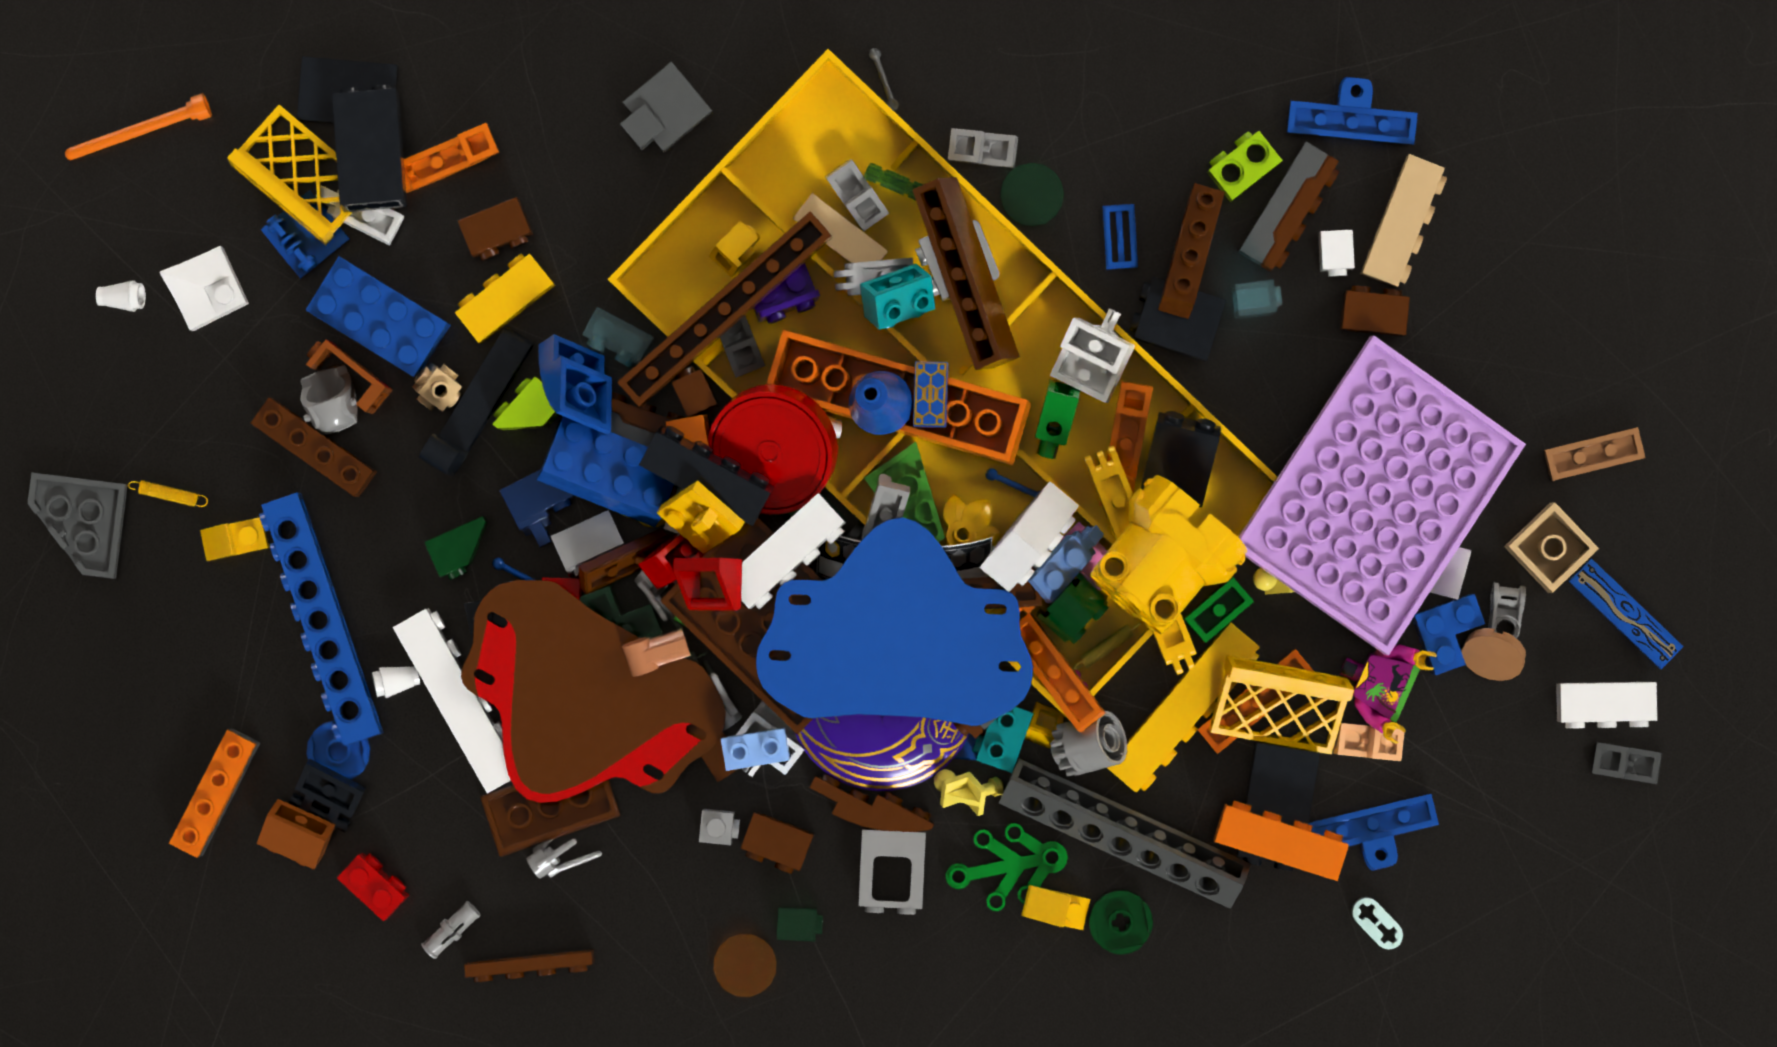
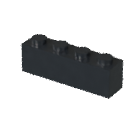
[639,426,774,526]

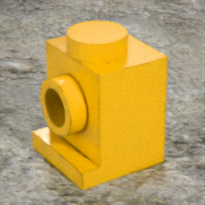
[709,221,760,278]

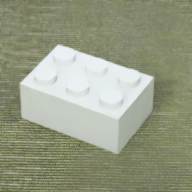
[979,481,1079,592]

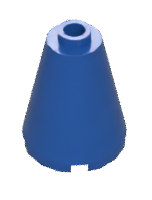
[849,371,913,435]

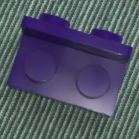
[753,263,820,324]

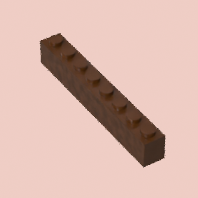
[617,211,832,408]

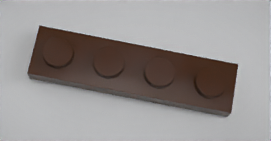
[464,949,594,982]

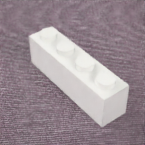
[741,493,846,609]

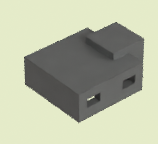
[620,61,713,153]

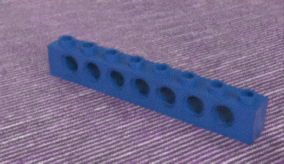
[259,492,384,746]

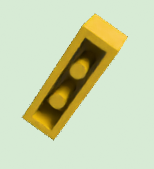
[455,253,556,344]

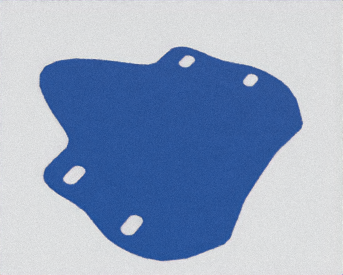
[756,517,1033,726]

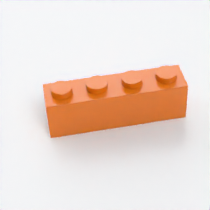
[1213,800,1349,881]

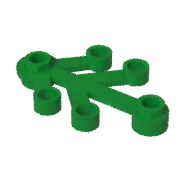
[946,823,1068,911]

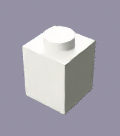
[1318,230,1355,277]

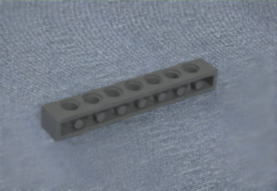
[999,758,1251,909]

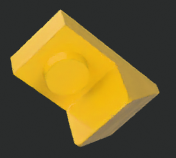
[200,517,269,561]
[1021,885,1091,930]

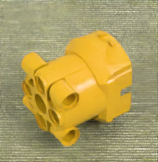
[1090,475,1247,634]

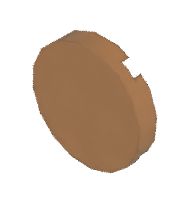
[1462,628,1526,681]

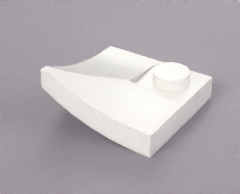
[160,246,249,331]

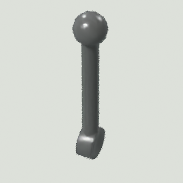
[868,48,899,111]

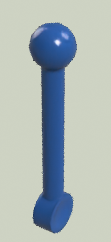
[985,468,1041,498]
[492,557,535,580]

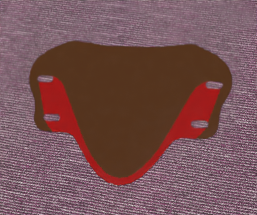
[461,580,726,803]

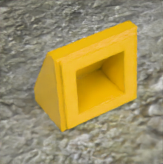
[1024,702,1065,749]

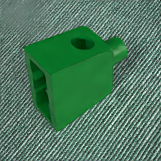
[1035,379,1080,459]

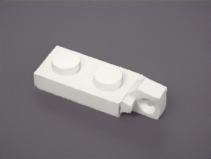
[315,185,404,246]

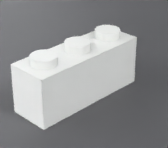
[1556,682,1657,728]

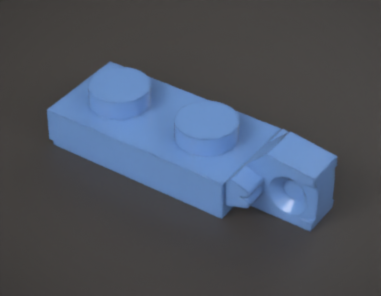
[1028,525,1104,603]

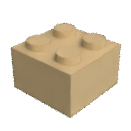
[1504,502,1599,593]

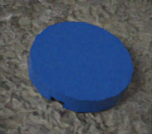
[306,720,371,780]

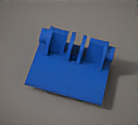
[261,190,350,279]

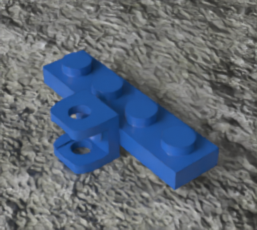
[1287,77,1418,145]
[1308,794,1439,871]

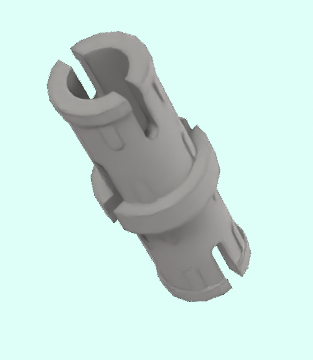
[421,901,481,959]

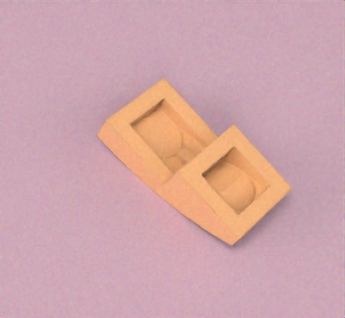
[1333,723,1404,761]

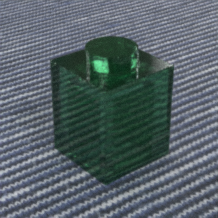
[777,905,823,942]

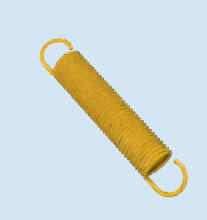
[128,480,208,507]

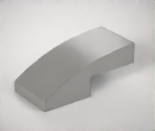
[948,128,1018,168]
[825,159,889,232]

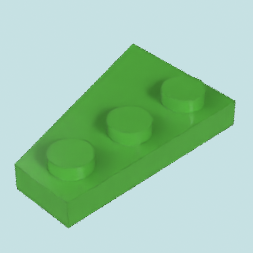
[864,442,945,542]

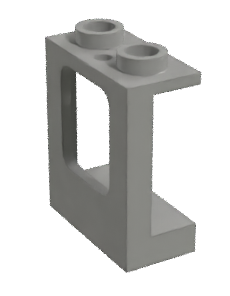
[859,828,926,915]

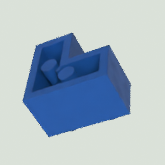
[1412,594,1485,675]

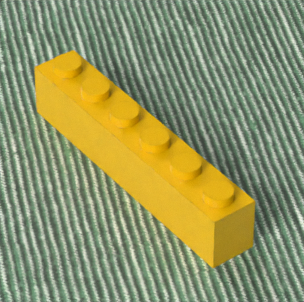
[1107,622,1260,793]

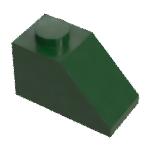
[424,516,488,580]

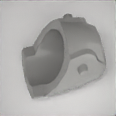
[300,364,358,435]

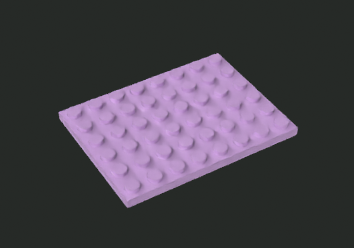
[1239,335,1526,655]

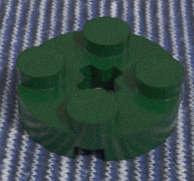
[1089,890,1153,954]

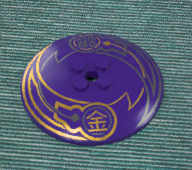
[794,714,970,791]

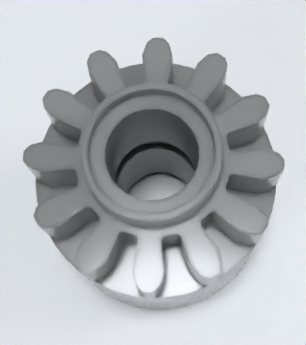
[1050,711,1127,776]

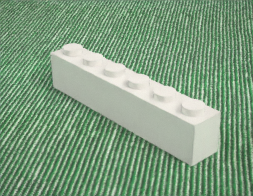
[393,608,511,794]

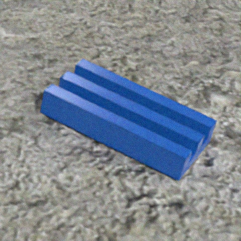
[1102,204,1138,270]

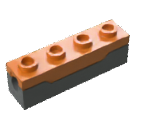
[169,728,261,858]

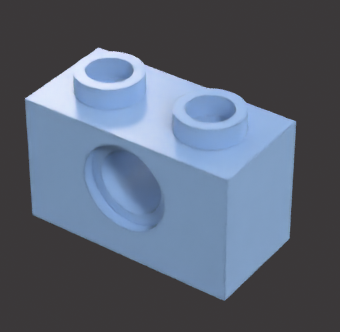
[721,727,791,771]

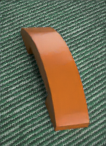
[404,123,499,193]
[1099,381,1153,506]

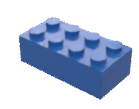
[306,256,451,377]
[537,416,674,527]

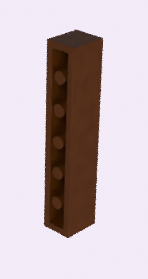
[913,177,1020,370]

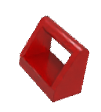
[673,558,742,611]

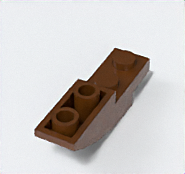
[809,773,934,832]

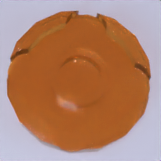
[713,933,777,997]

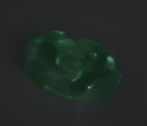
[1000,163,1064,226]

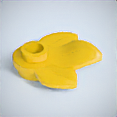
[942,495,1001,545]

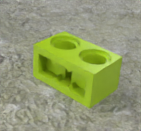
[1207,131,1283,202]

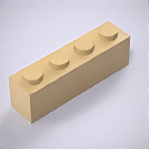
[1360,154,1447,288]

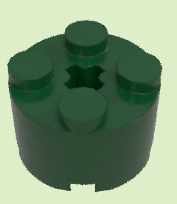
[1036,570,1109,644]

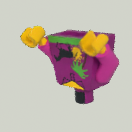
[1339,644,1437,744]

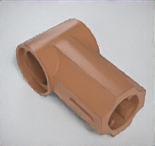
[622,629,691,677]

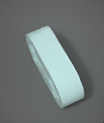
[1351,897,1403,950]

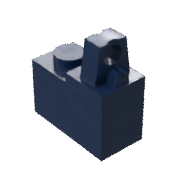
[499,470,575,548]

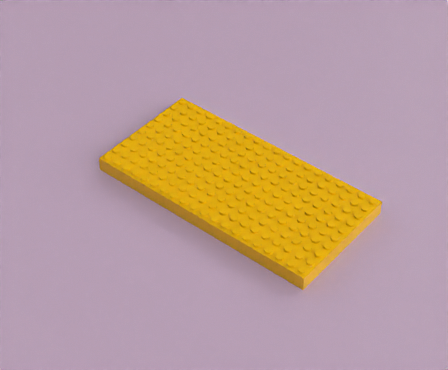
[607,49,1277,721]

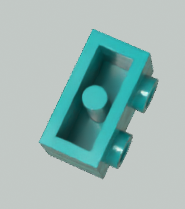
[860,264,935,330]
[972,706,1033,773]

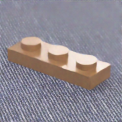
[1544,427,1646,481]

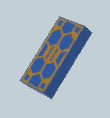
[913,361,949,428]

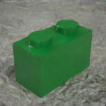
[1183,577,1254,643]

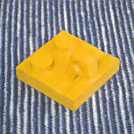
[657,480,744,554]

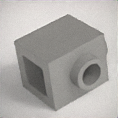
[699,808,740,845]

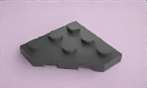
[27,472,128,579]

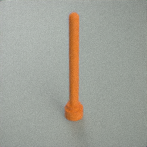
[65,93,212,160]

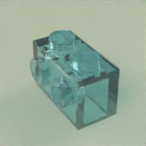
[582,307,656,368]

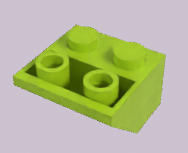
[493,376,559,430]

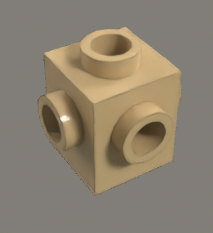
[412,362,462,412]

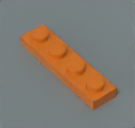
[1020,613,1106,733]
[1197,649,1314,754]

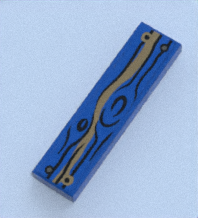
[1568,558,1684,669]

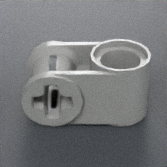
[1488,582,1526,639]

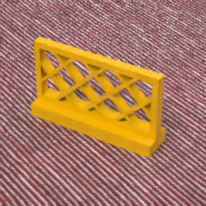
[227,105,352,246]
[1209,655,1354,755]

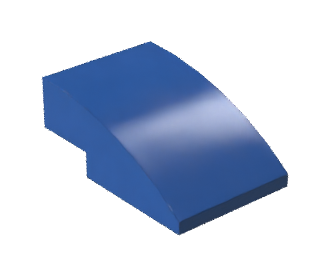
[538,334,612,434]

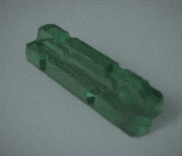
[864,163,923,201]

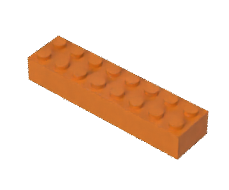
[766,330,1031,466]

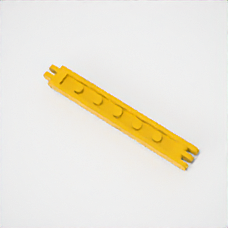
[1084,446,1196,675]

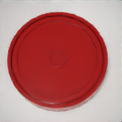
[708,384,838,514]

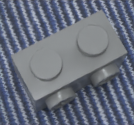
[550,510,624,578]

